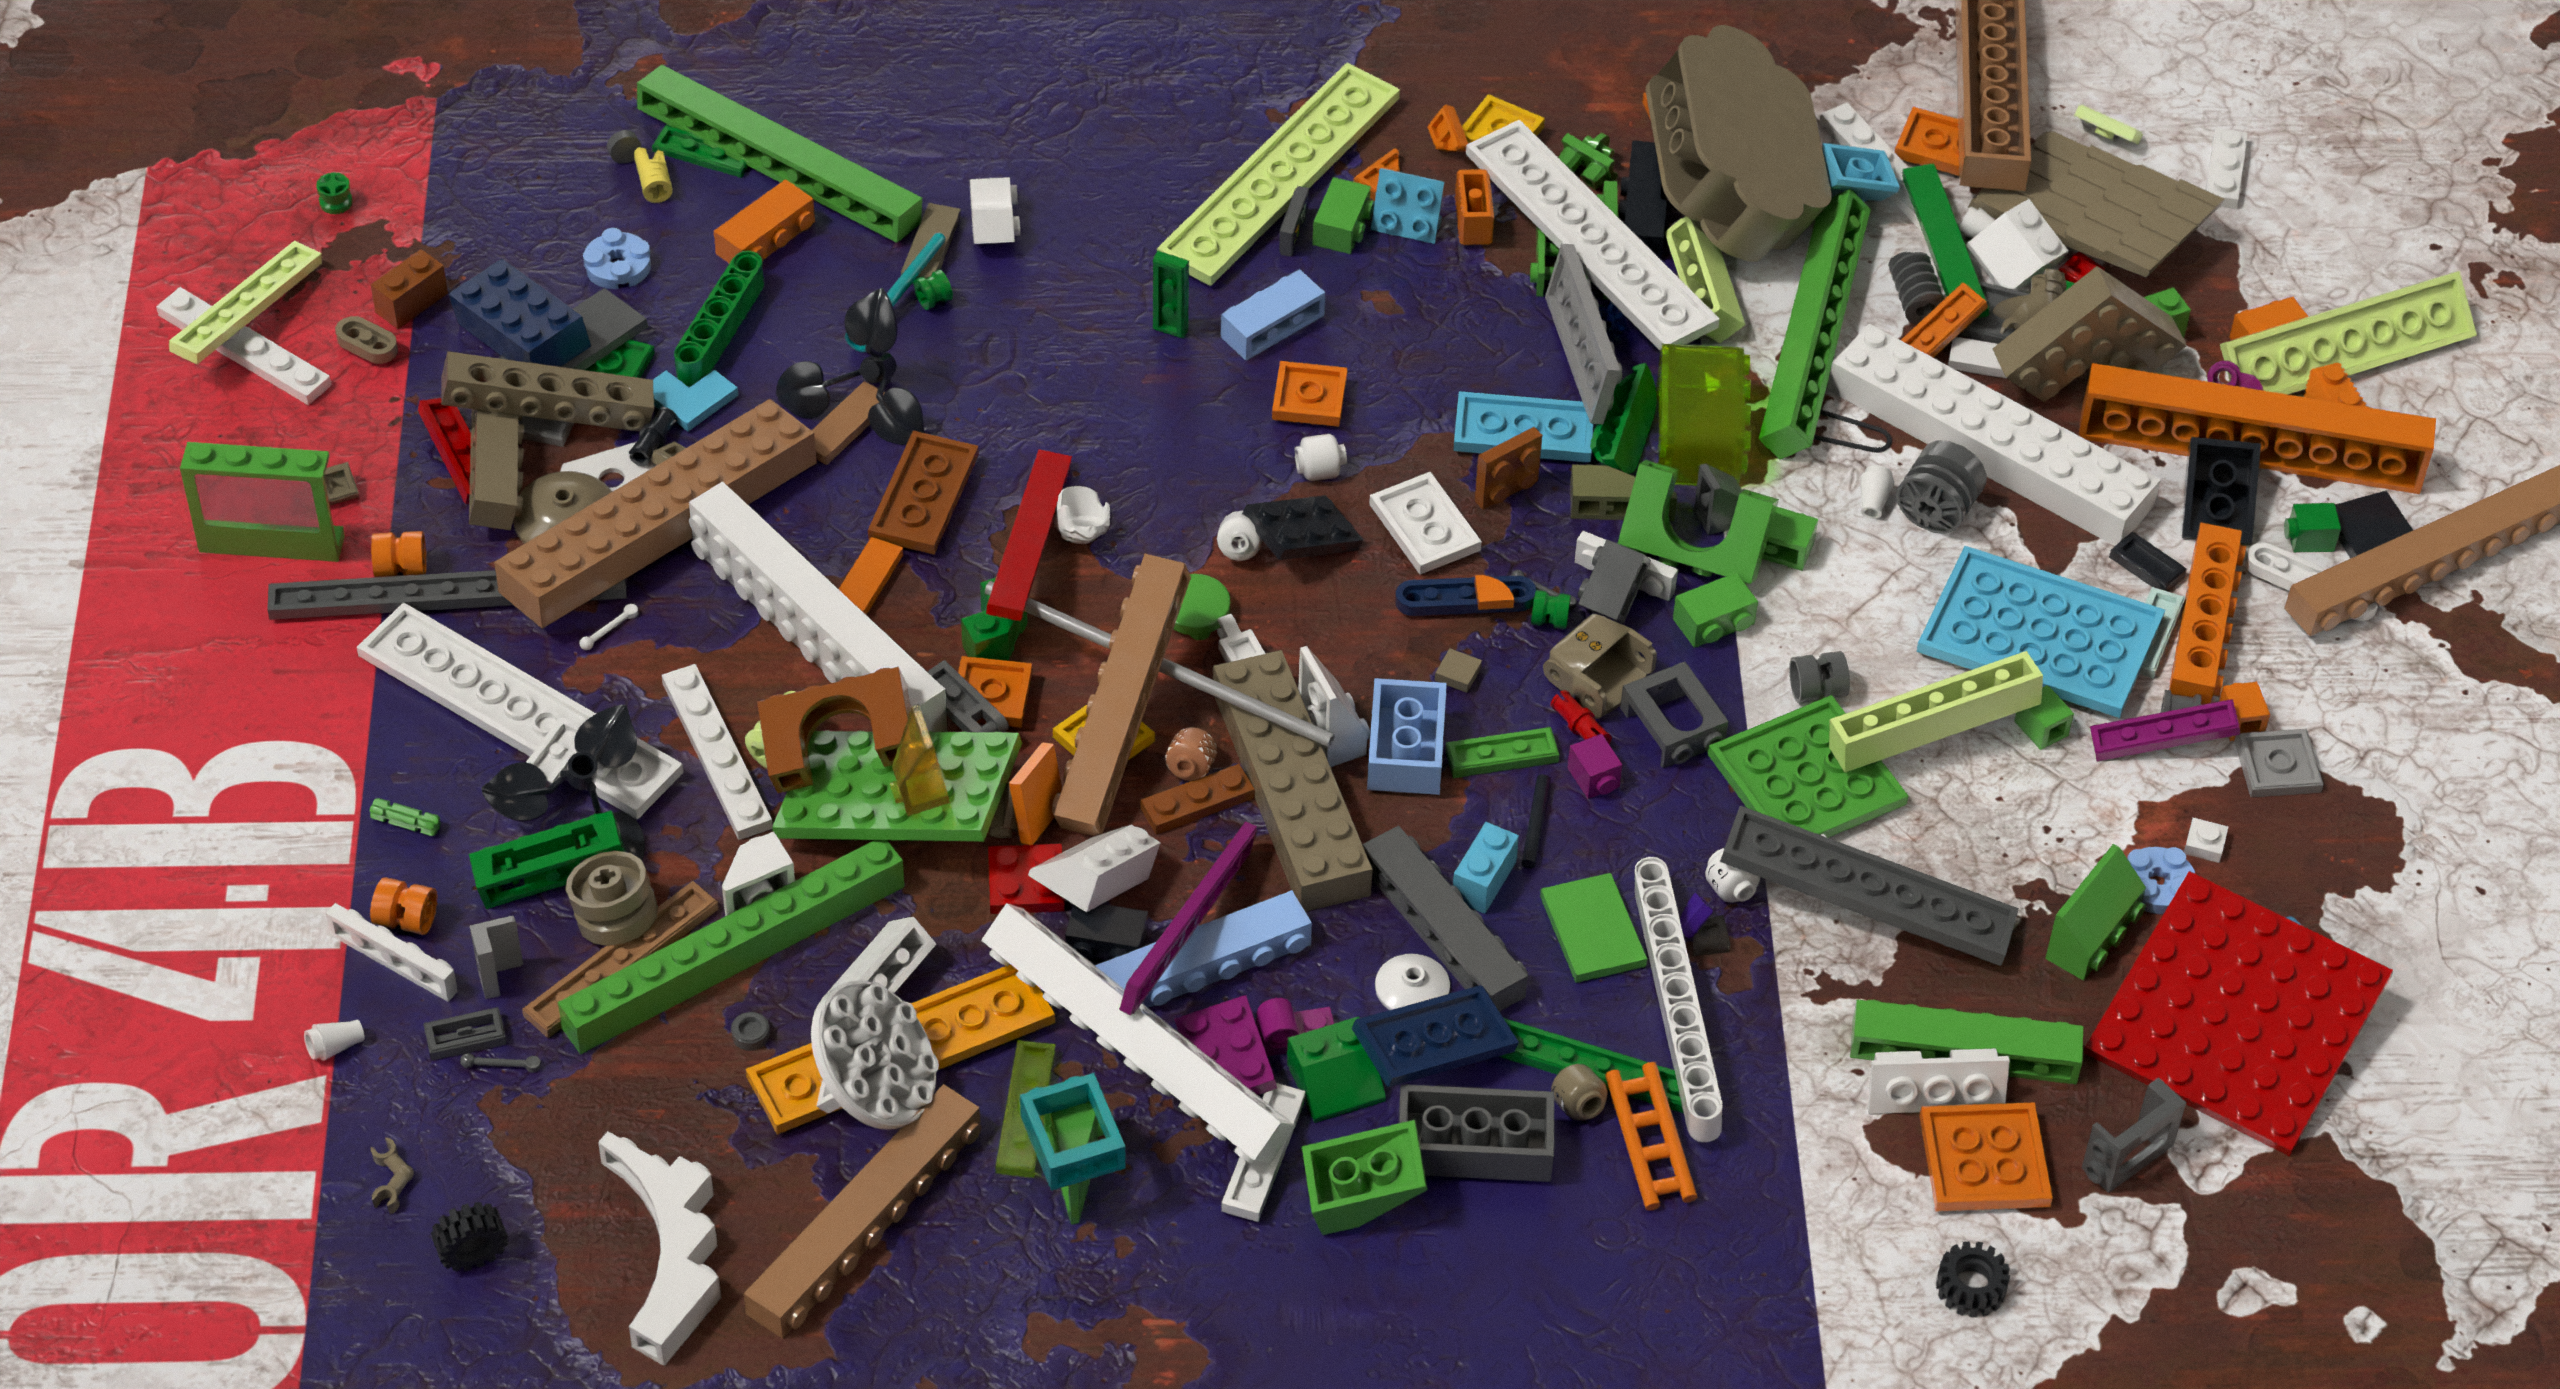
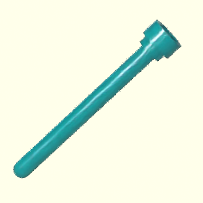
[845,233,946,352]

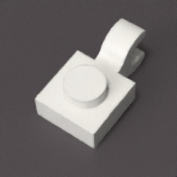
[1217,614,1265,663]

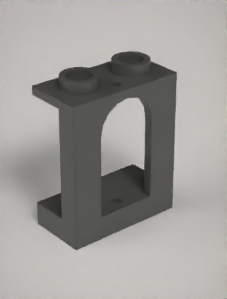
[1620,661,1728,768]
[2082,1077,2186,1193]

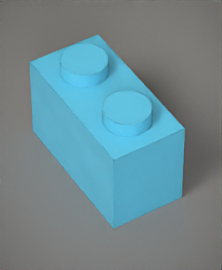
[1453,822,1519,914]

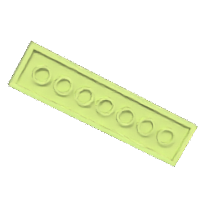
[2220,271,2477,394]

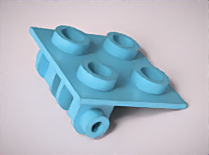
[1371,168,1444,244]

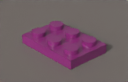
[1174,995,1278,1095]

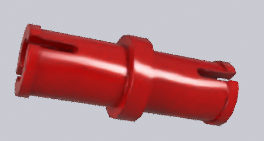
[1551,690,1612,744]

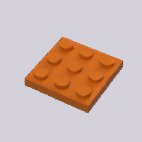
[1919,1102,2053,1211]

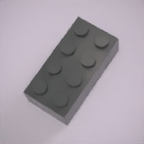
[1398,1084,1554,1182]

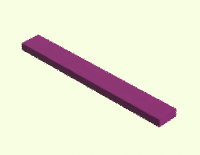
[1119,821,1257,1016]

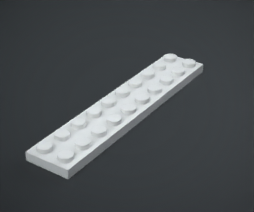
[1466,120,1720,355]
[357,603,683,820]

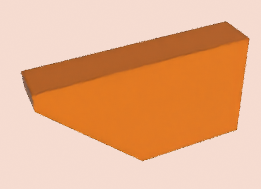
[1427,104,1468,152]
[1353,148,1399,201]

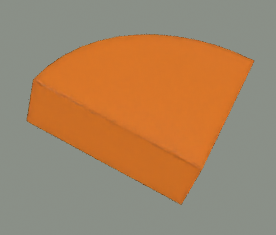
[1474,575,1514,610]

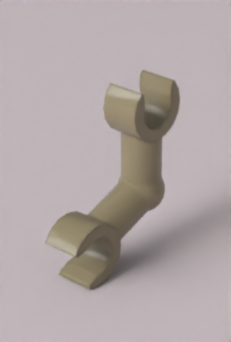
[371,1137,414,1214]

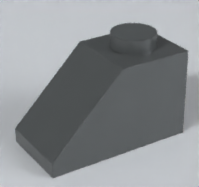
[1694,464,1745,536]

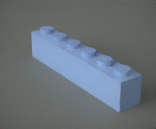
[1095,891,1312,1008]

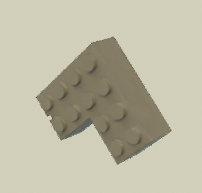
[1992,266,2187,402]

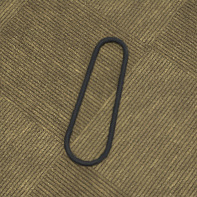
[1814,409,1892,453]

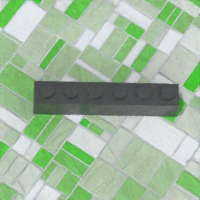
[1362,825,1528,1012]

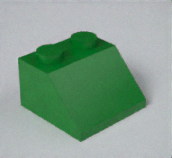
[1287,1016,1386,1123]

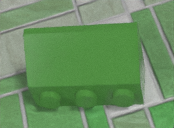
[2045,844,2146,981]

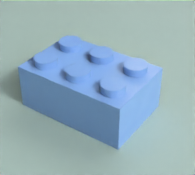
[1367,678,1447,795]

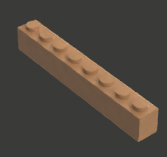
[1052,554,1191,836]
[744,1084,981,1339]

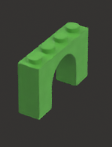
[1617,460,1779,584]

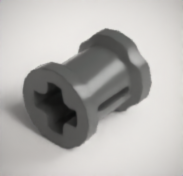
[2161,690,2201,713]

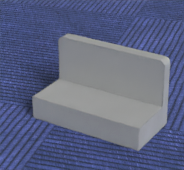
[470,916,523,999]

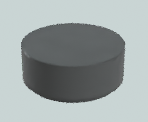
[607,130,642,164]
[731,1012,770,1051]

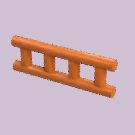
[1605,1062,1698,1211]

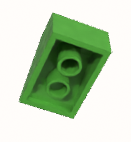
[1044,1086,1103,1225]
[1302,1120,1427,1235]

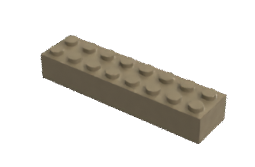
[1213,650,1372,912]

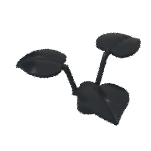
[776,288,925,445]
[481,704,645,861]

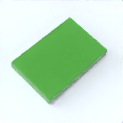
[1540,873,1647,983]

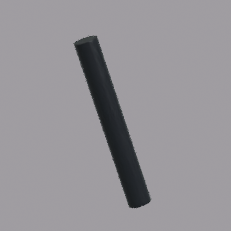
[1521,774,1551,869]

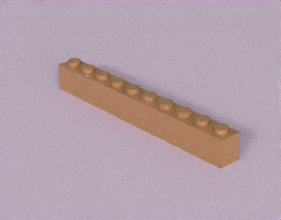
[2284,465,2560,636]

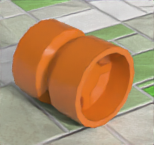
[371,531,427,577]
[370,877,438,935]

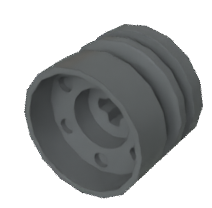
[1896,440,1987,534]

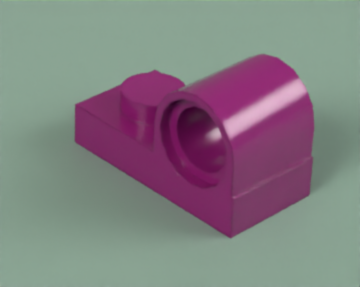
[1256,998,1334,1056]

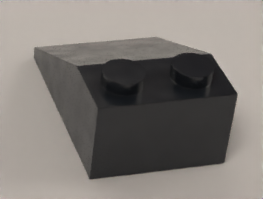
[2182,437,2261,545]

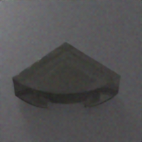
[1692,915,1730,956]

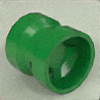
[1531,590,1571,629]

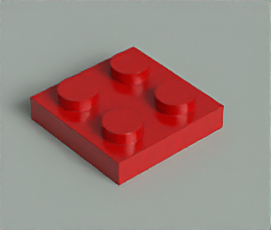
[988,844,1064,914]

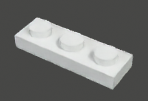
[2206,127,2248,209]
[1575,531,1678,601]

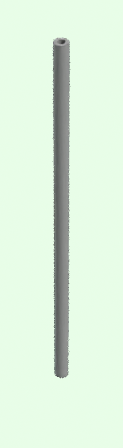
[985,581,1335,747]

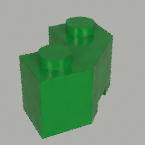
[961,577,1027,661]

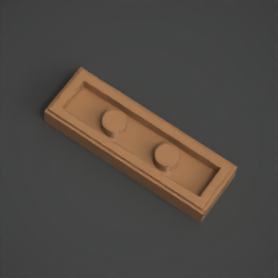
[812,381,884,465]

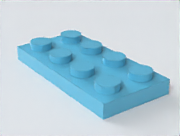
[1453,391,1593,462]

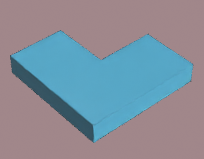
[653,370,738,431]

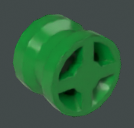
[316,172,353,214]
[913,270,953,310]

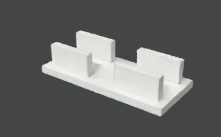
[1868,1049,2010,1114]

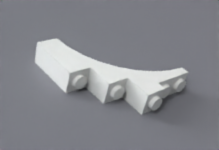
[598,1131,721,1366]

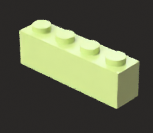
[1664,216,1745,344]

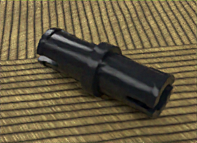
[629,407,677,466]

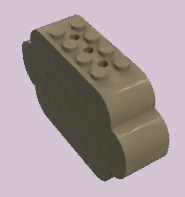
[1646,25,1832,262]

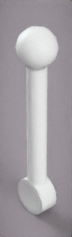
[579,604,638,650]

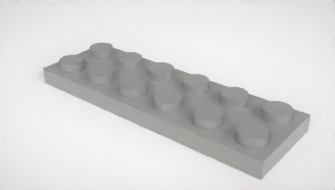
[1545,244,1622,424]

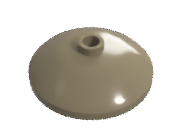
[513,471,612,544]

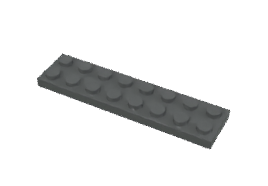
[1720,806,2019,966]

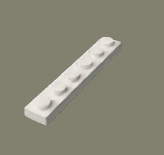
[1819,102,1961,232]
[156,287,332,405]
[662,664,773,840]

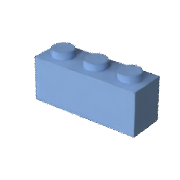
[1221,269,1325,360]

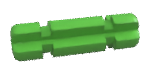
[370,798,441,836]

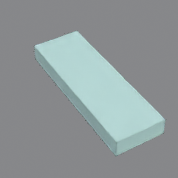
[2140,587,2186,679]

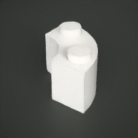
[970,177,1020,244]

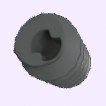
[1888,252,1944,324]

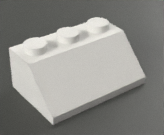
[1028,825,1160,912]

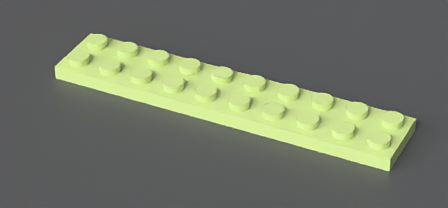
[1157,63,1400,286]

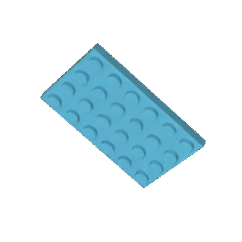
[1917,546,2165,718]

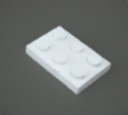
[1369,472,1482,575]

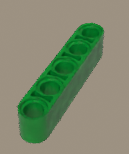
[674,251,764,387]

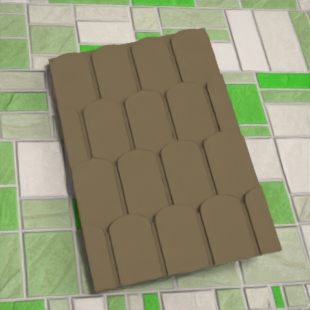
[1968,131,2224,277]

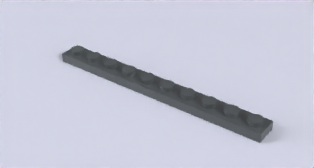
[267,570,627,620]

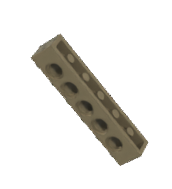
[441,351,654,432]

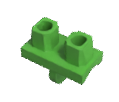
[1558,133,1618,190]

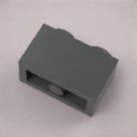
[1578,539,1651,625]

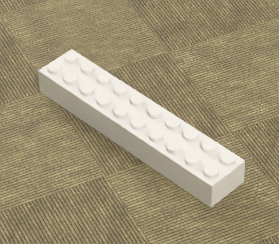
[1828,324,2160,546]
[689,482,947,732]

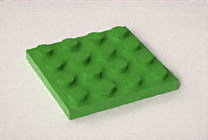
[1708,695,1908,838]

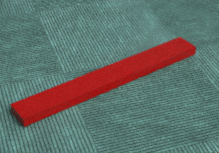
[986,449,1072,621]

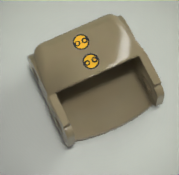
[1543,614,1657,719]

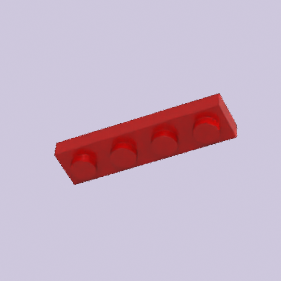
[418,398,471,504]

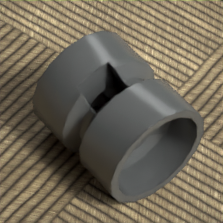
[1789,651,1850,703]

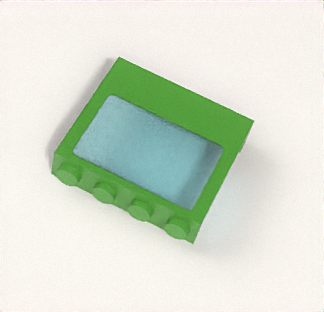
[180,442,345,562]

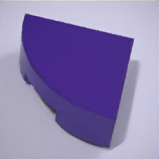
[1680,892,1713,939]

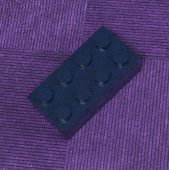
[448,259,591,367]

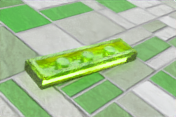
[995,1040,1055,1178]

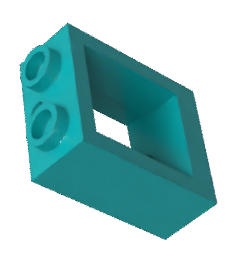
[1020,1073,1125,1191]

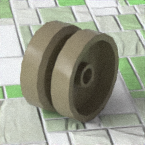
[566,851,658,946]

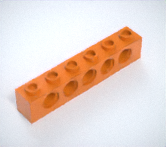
[2169,523,2246,705]

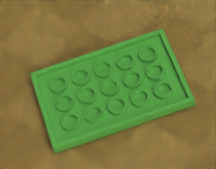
[772,730,1022,841]

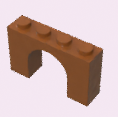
[757,667,919,793]

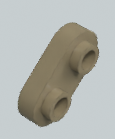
[335,316,398,364]

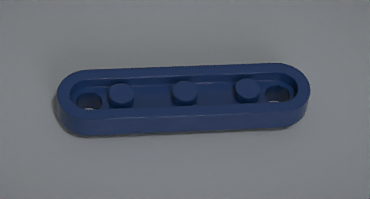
[1395,576,1536,616]

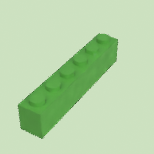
[1850,999,2083,1085]

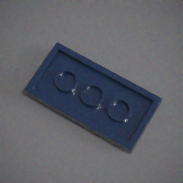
[1352,985,1519,1087]

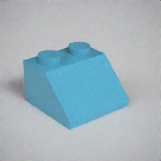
[1822,143,1900,202]

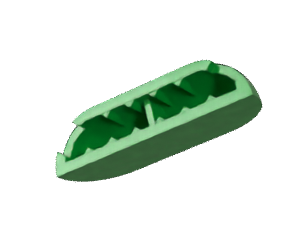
[1590,363,1657,474]

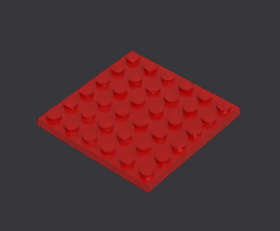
[2084,871,2393,1157]

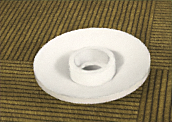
[1375,954,1450,1010]

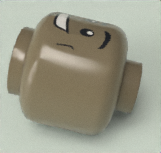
[1551,1064,1608,1121]

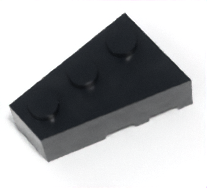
[1618,140,1667,260]

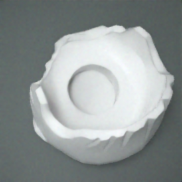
[1054,486,1110,544]

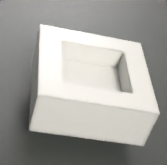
[2184,818,2228,863]

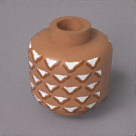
[1165,727,1217,781]

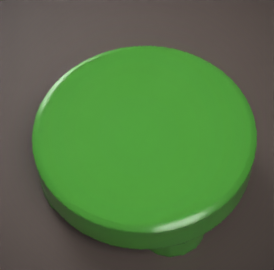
[1174,574,1230,640]

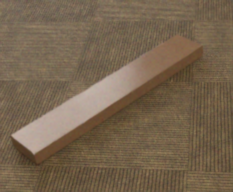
[522,881,719,1038]

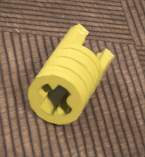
[634,147,673,203]

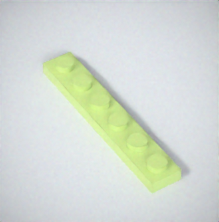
[169,241,322,364]

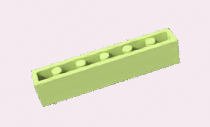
[1829,651,2043,772]

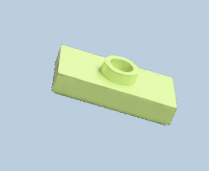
[2074,105,2143,145]

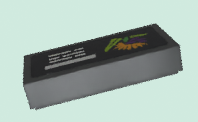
[1279,186,1309,257]

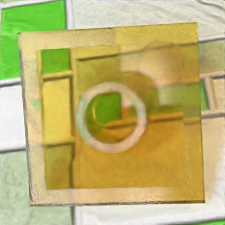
[889,704,950,816]

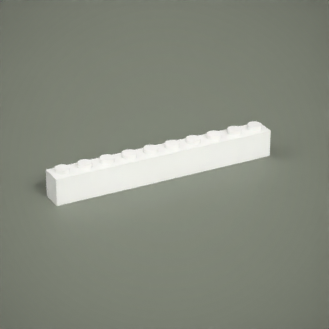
[981,903,1295,1164]

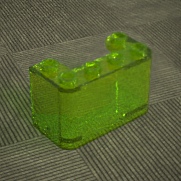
[1656,343,1751,486]

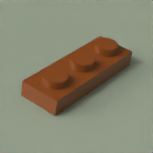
[1140,764,1255,835]

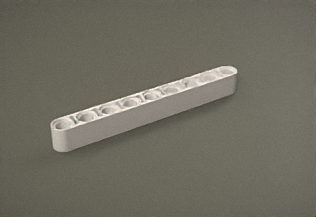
[1635,857,1722,1142]

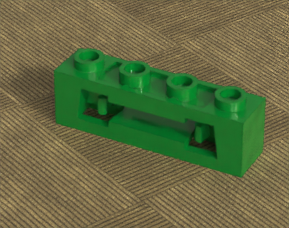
[469,810,625,909]

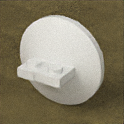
[811,980,939,1130]

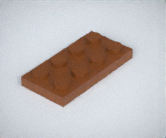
[868,431,979,555]

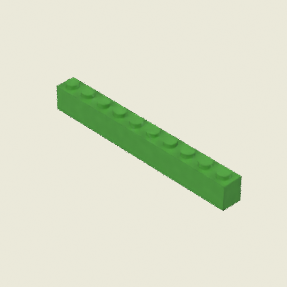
[637,65,922,243]
[1759,188,1871,460]
[558,840,904,1054]

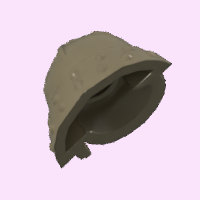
[1993,269,2067,335]

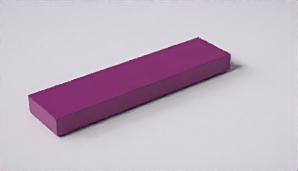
[2090,699,2240,762]

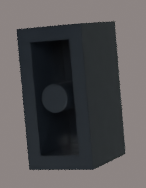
[1065,904,1148,963]

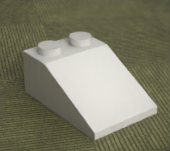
[1298,646,1370,767]

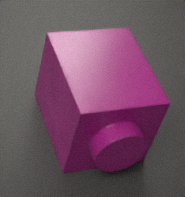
[1567,734,1622,799]

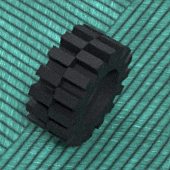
[431,1202,508,1271]
[1936,1241,2010,1318]

